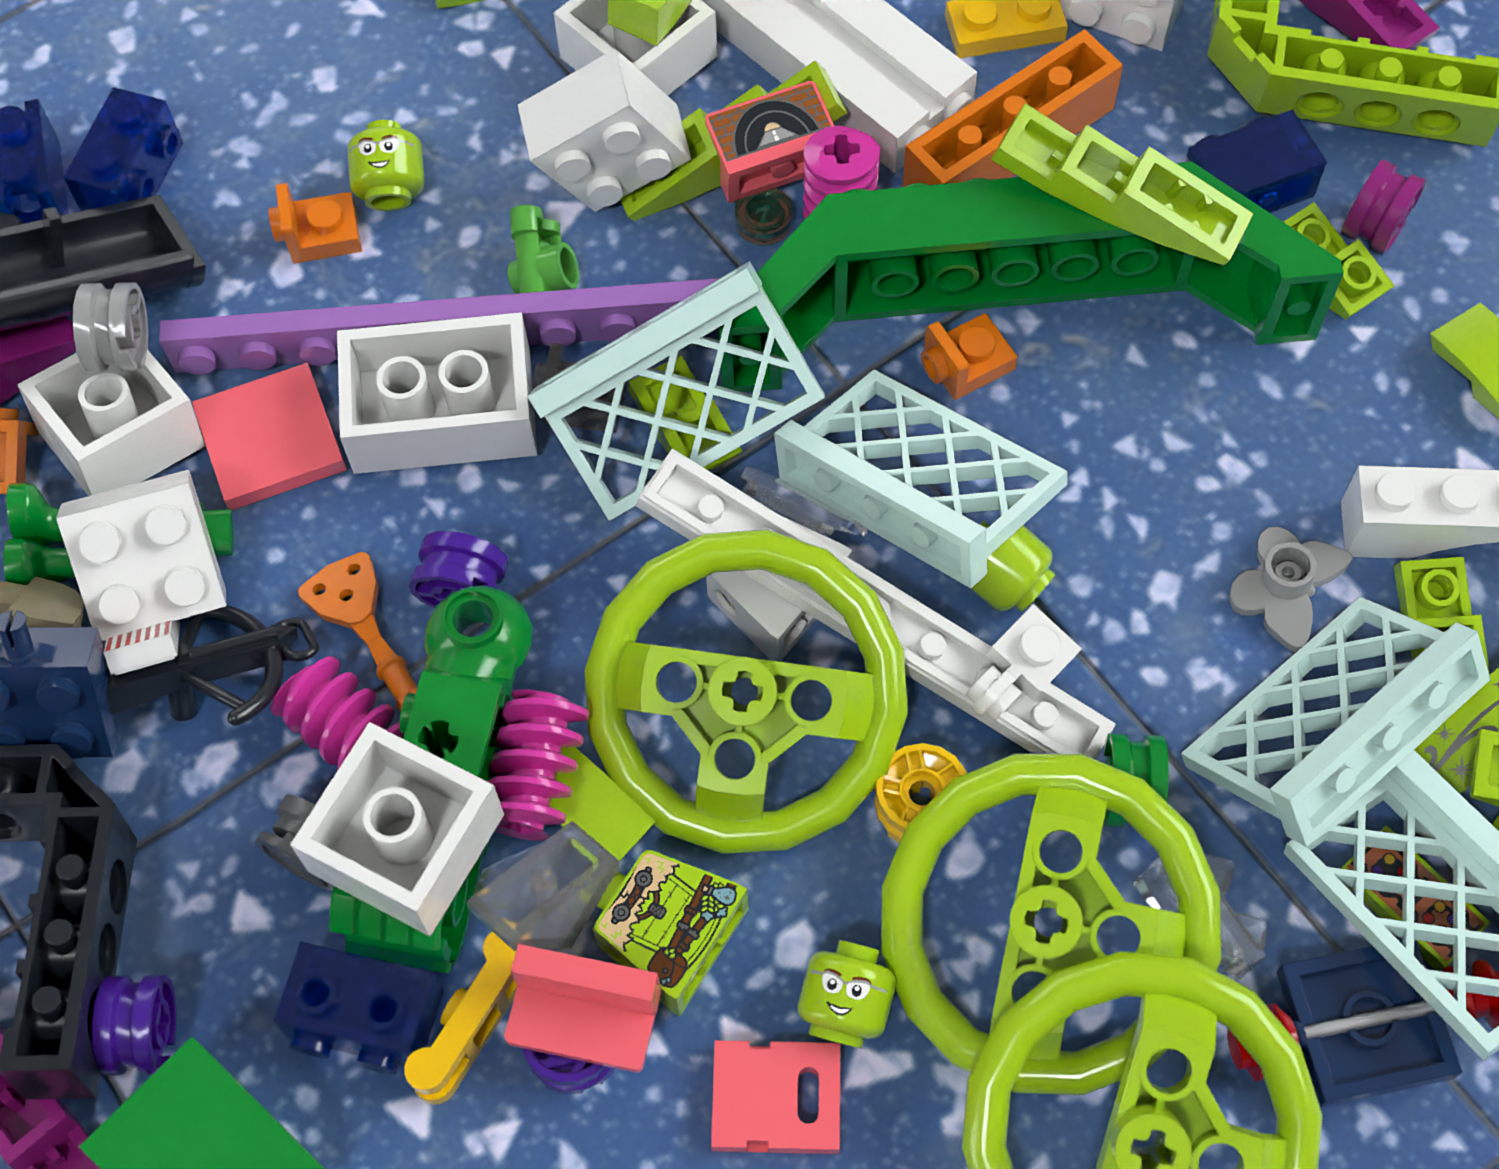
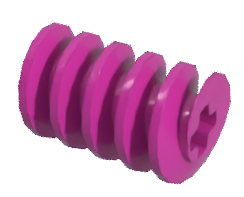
[803,126,880,219]
[269,656,405,770]
[487,689,590,841]

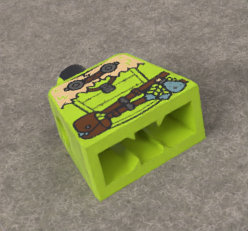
[576,850,749,1017]

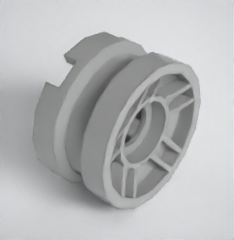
[73,282,148,371]

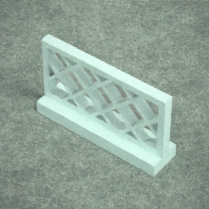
[527,261,825,521]
[774,370,1067,588]
[1181,597,1490,847]
[1284,750,1499,1061]

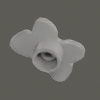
[1229,527,1353,653]

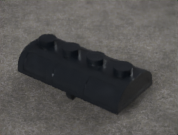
[0,194,206,331]

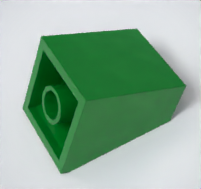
[79,1037,325,1169]

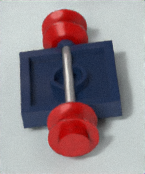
[1227,940,1499,1108]

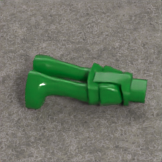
[3,483,234,585]

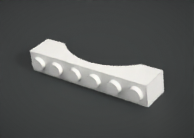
[1341,466,1499,559]

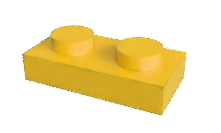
[945,0,1068,59]

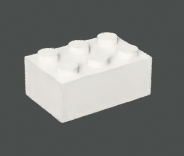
[337,312,537,474]

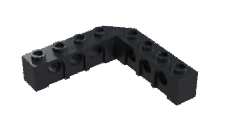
[0,744,137,1100]

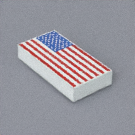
[104,620,180,675]

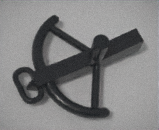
[106,605,319,726]

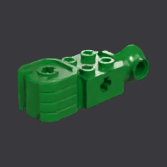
[329,586,532,974]

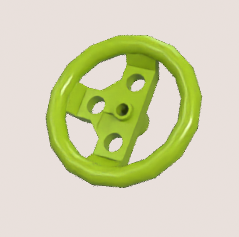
[584,529,908,854]
[881,754,1221,1095]
[962,951,1322,1169]

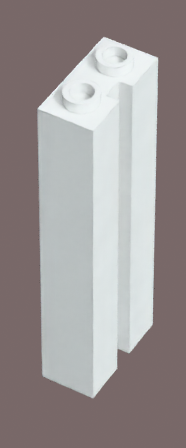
[702,0,977,173]

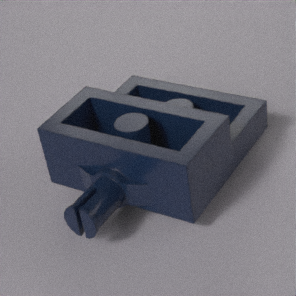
[0,610,118,759]

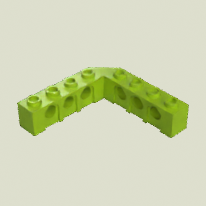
[1207,0,1499,147]

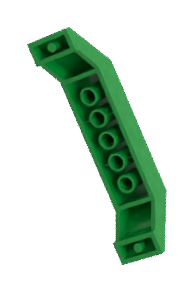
[718,161,1344,392]

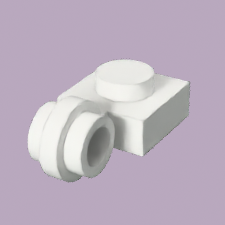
[966,604,1082,721]

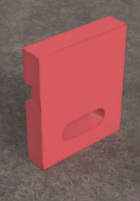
[711,1040,840,1154]

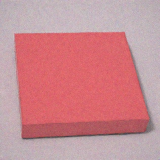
[192,362,347,510]

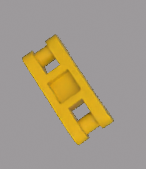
[404,927,525,1105]

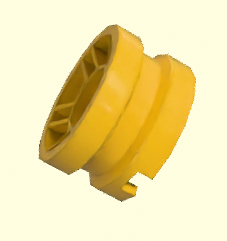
[874,743,967,843]

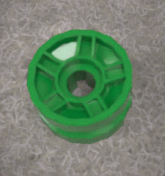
[1103,733,1169,827]

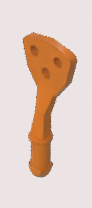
[298,552,418,712]

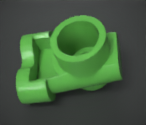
[508,205,580,294]

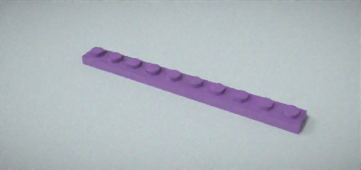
[159,278,720,375]

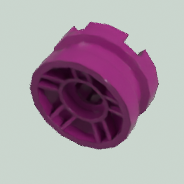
[1341,159,1427,255]

